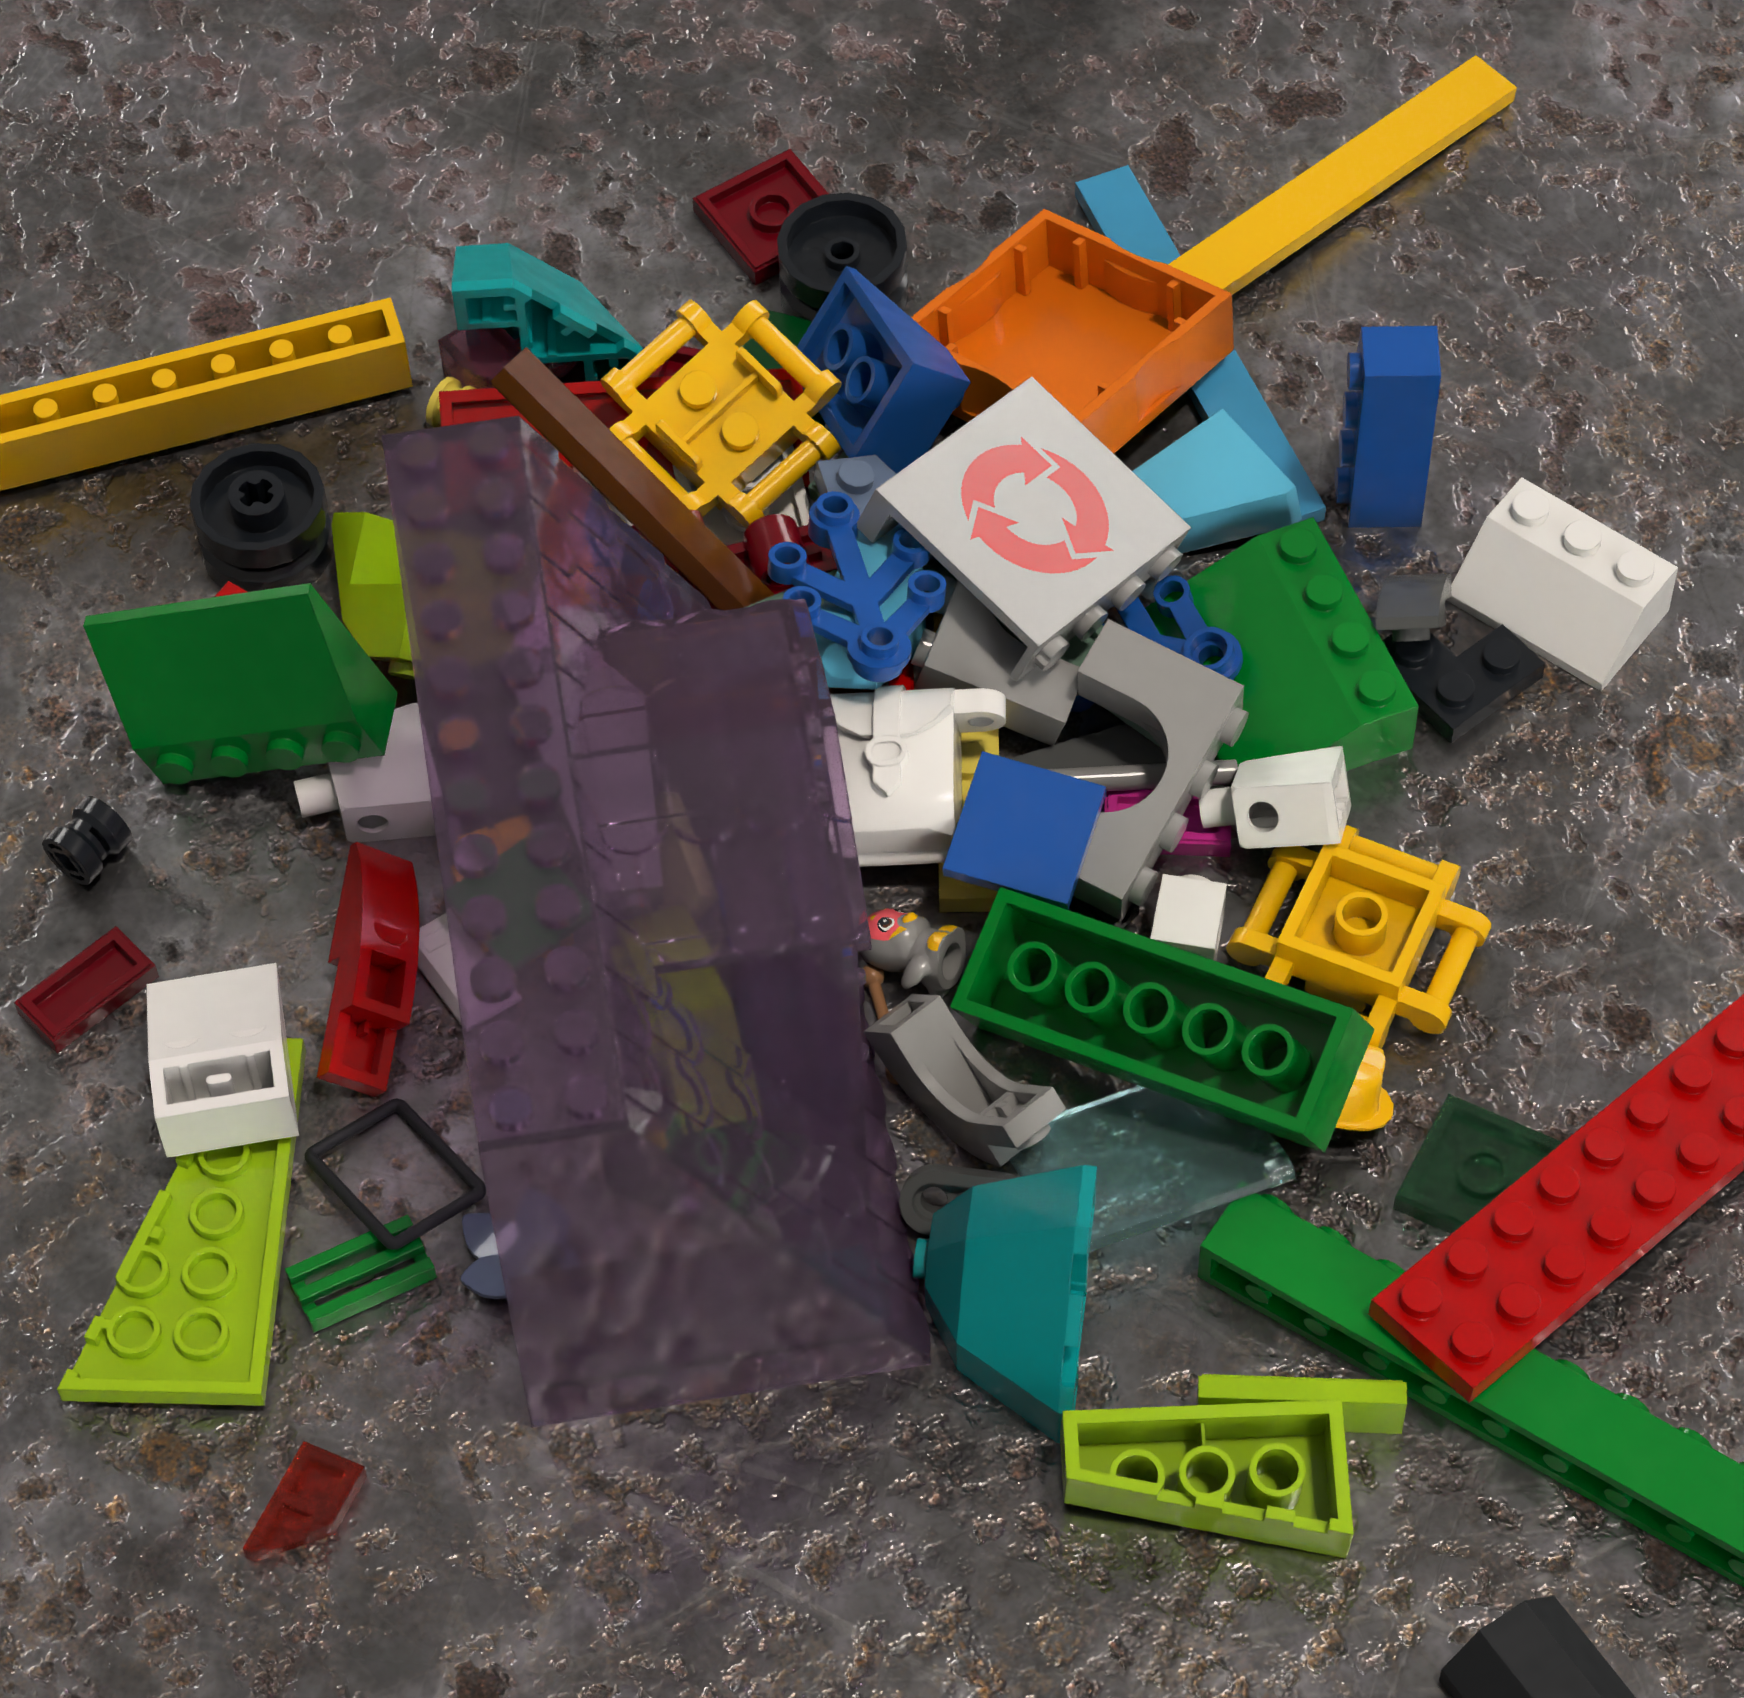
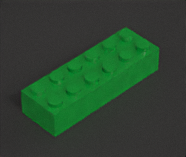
[950,887,1375,1153]

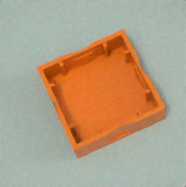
[911,209,1234,454]

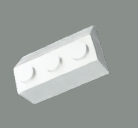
[1447,477,1678,691]

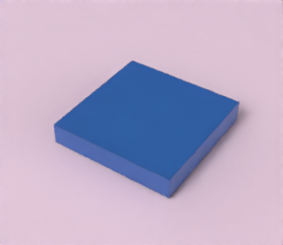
[942,751,1106,910]

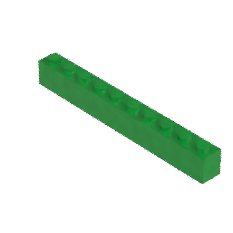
[1197,1185,1744,1587]

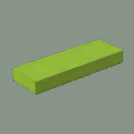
[1196,1374,1407,1434]

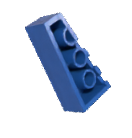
[1335,326,1441,528]

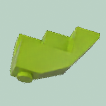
[331,512,545,681]

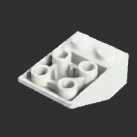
[146,963,299,1158]

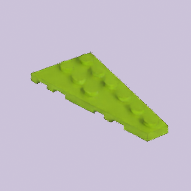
[57,1038,306,1406]

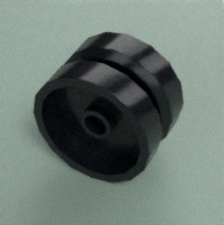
[777,192,908,322]
[189,443,334,592]

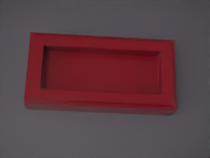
[14,926,159,1054]

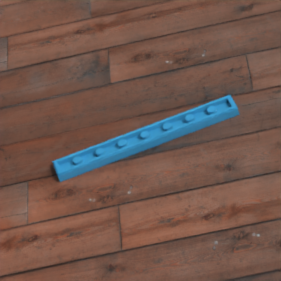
[1075,165,1326,533]

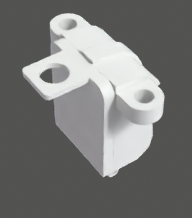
[780,685,1006,868]

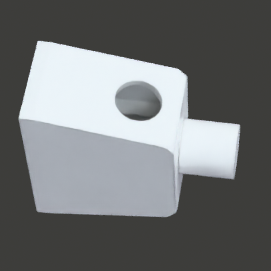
[293,702,450,843]
[1199,746,1351,849]

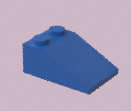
[797,266,971,474]

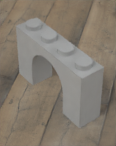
[911,576,1079,746]
[1073,619,1249,921]

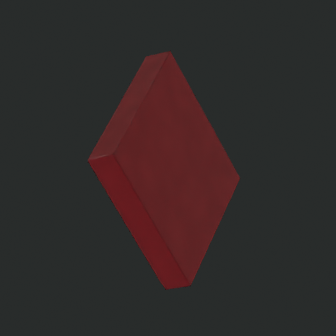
[692,149,829,286]

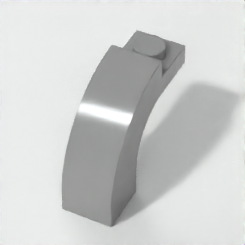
[863,994,1066,1167]

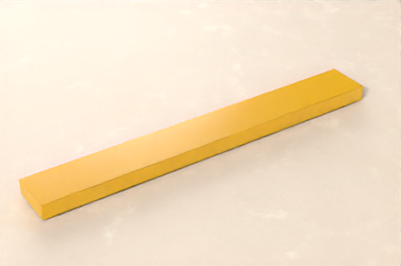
[1168,55,1517,295]

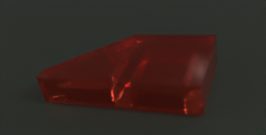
[243,1441,367,1562]

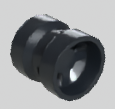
[42,796,133,885]

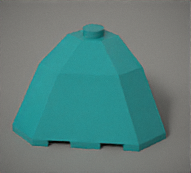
[452,243,643,381]
[913,1165,1097,1444]

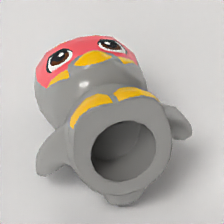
[858,908,966,998]

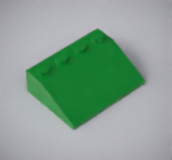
[1145,517,1419,787]
[83,583,398,784]

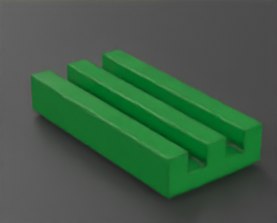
[285,1214,437,1333]

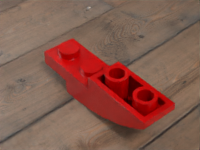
[316,842,420,1097]

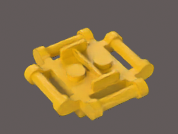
[600,299,842,529]
[1226,825,1491,1049]

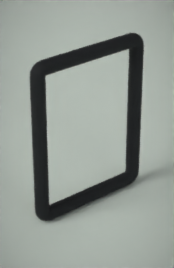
[305,1098,487,1250]

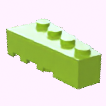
[1060,1399,1354,1559]

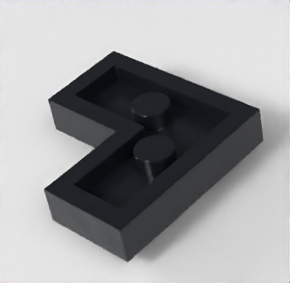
[1382,624,1545,743]

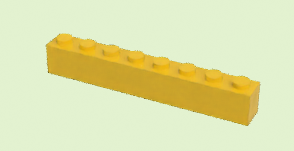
[0,297,413,491]

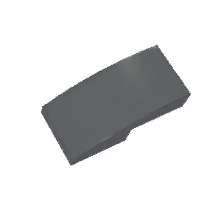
[1376,573,1452,641]

